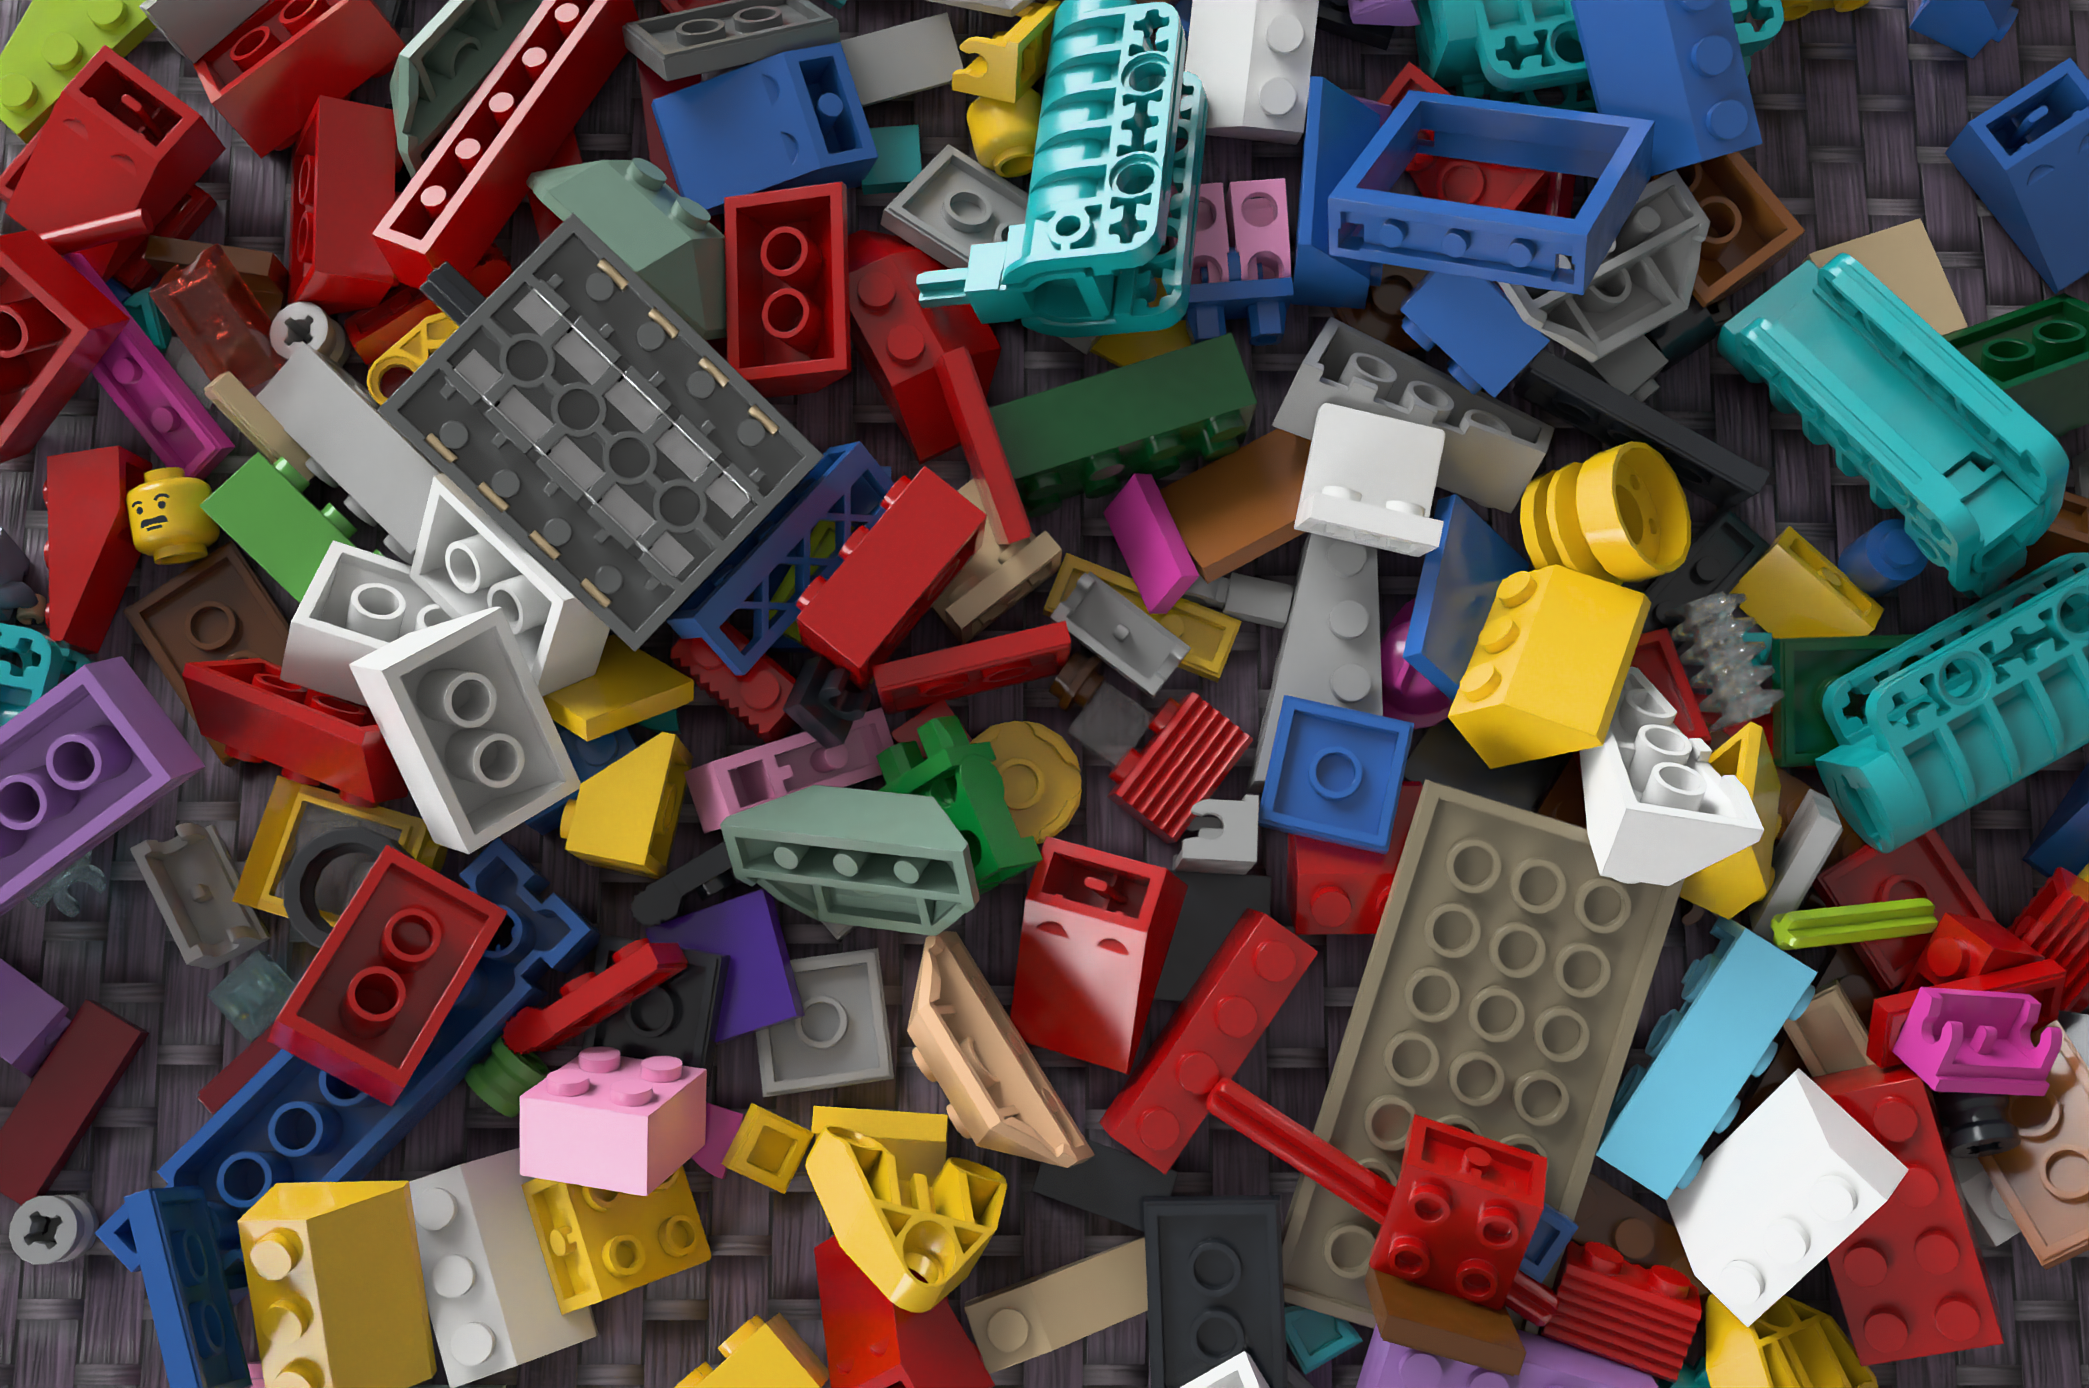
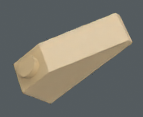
[964,1236,1148,1374]

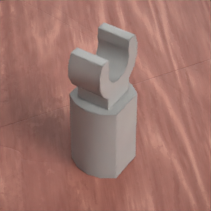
[1181,571,1294,629]

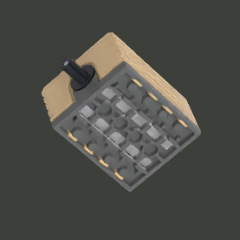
[377,213,824,651]

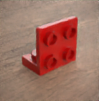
[1369,1114,1548,1310]

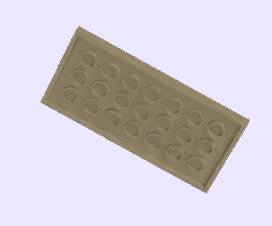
[1282,779,1685,1335]

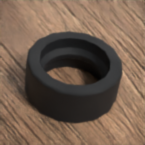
[283,827,415,948]

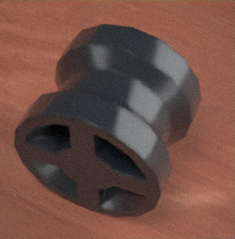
[1935,1092,2021,1158]

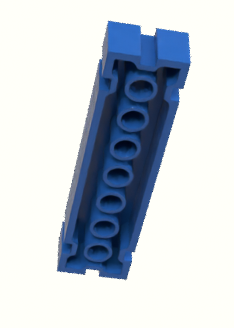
[95,837,603,1308]

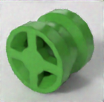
[465,1033,550,1118]

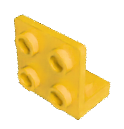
[521,1165,711,1315]

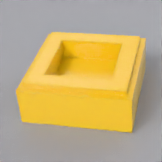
[721,1103,814,1194]

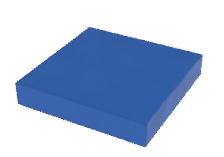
[1258,695,1414,855]

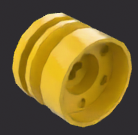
[1520,441,1691,585]

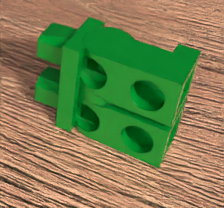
[876,715,1043,896]

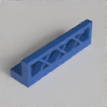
[665,441,895,675]

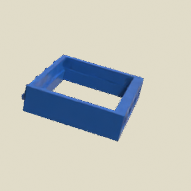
[1328,90,1655,295]

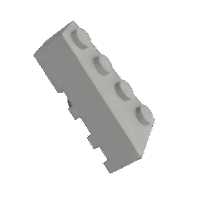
[1272,316,1555,514]
[256,342,443,565]
[1246,533,1383,793]

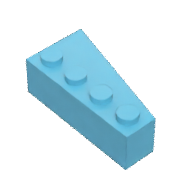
[1596,916,1818,1200]

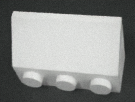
[1179,0,1319,145]
[409,473,610,696]
[280,540,453,707]
[349,606,581,854]
[1666,1068,1909,1327]
[409,1148,599,1388]

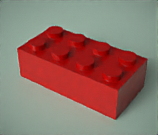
[1810,1063,2004,1366]

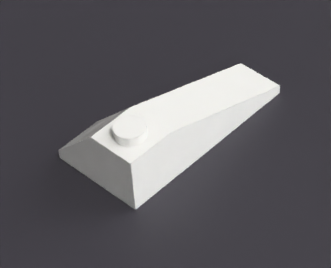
[1580,667,1764,886]

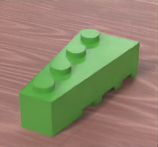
[199,452,385,603]

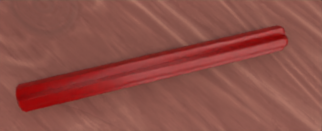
[1206,1077,1560,1327]

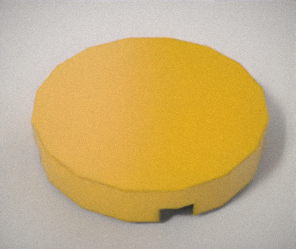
[970,721,1082,844]

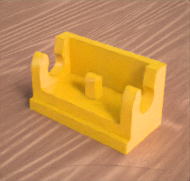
[952,0,1061,103]

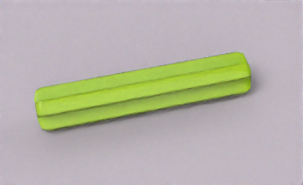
[1770,898,1938,951]

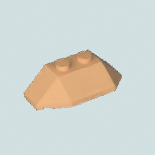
[907,931,1095,1168]

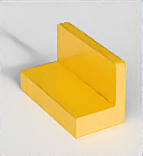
[1728,526,1884,638]
[811,1106,949,1187]

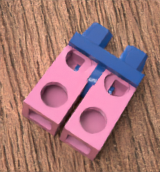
[1168,178,1294,346]

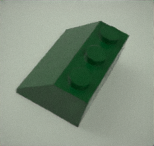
[1942,293,2089,438]

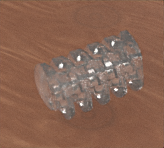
[1663,592,1785,734]

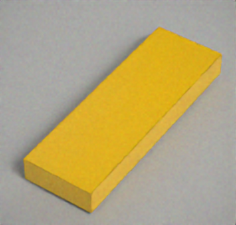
[1043,553,1242,683]

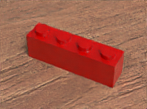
[1098,907,1318,1175]

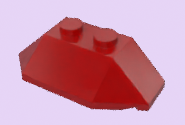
[848,229,1002,465]

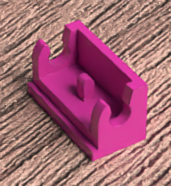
[1892,987,2062,1096]

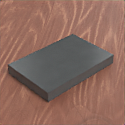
[622,0,841,81]

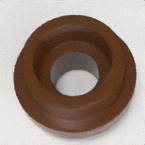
[1049,651,1106,712]

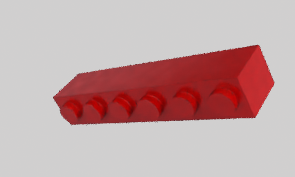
[372,0,639,289]

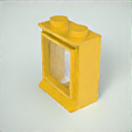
[232,775,448,927]

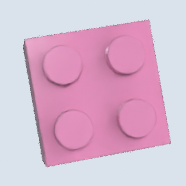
[520,1046,707,1196]

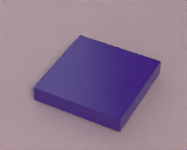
[645,889,805,1045]

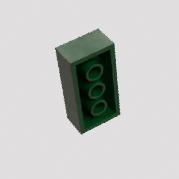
[989,333,1257,518]

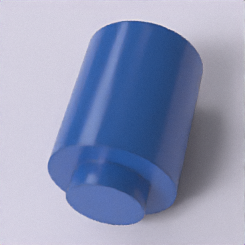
[1838,519,1929,599]

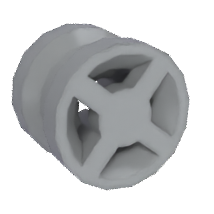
[269,301,351,367]
[9,1194,99,1264]

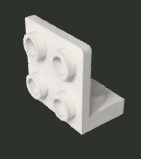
[1294,403,1445,557]

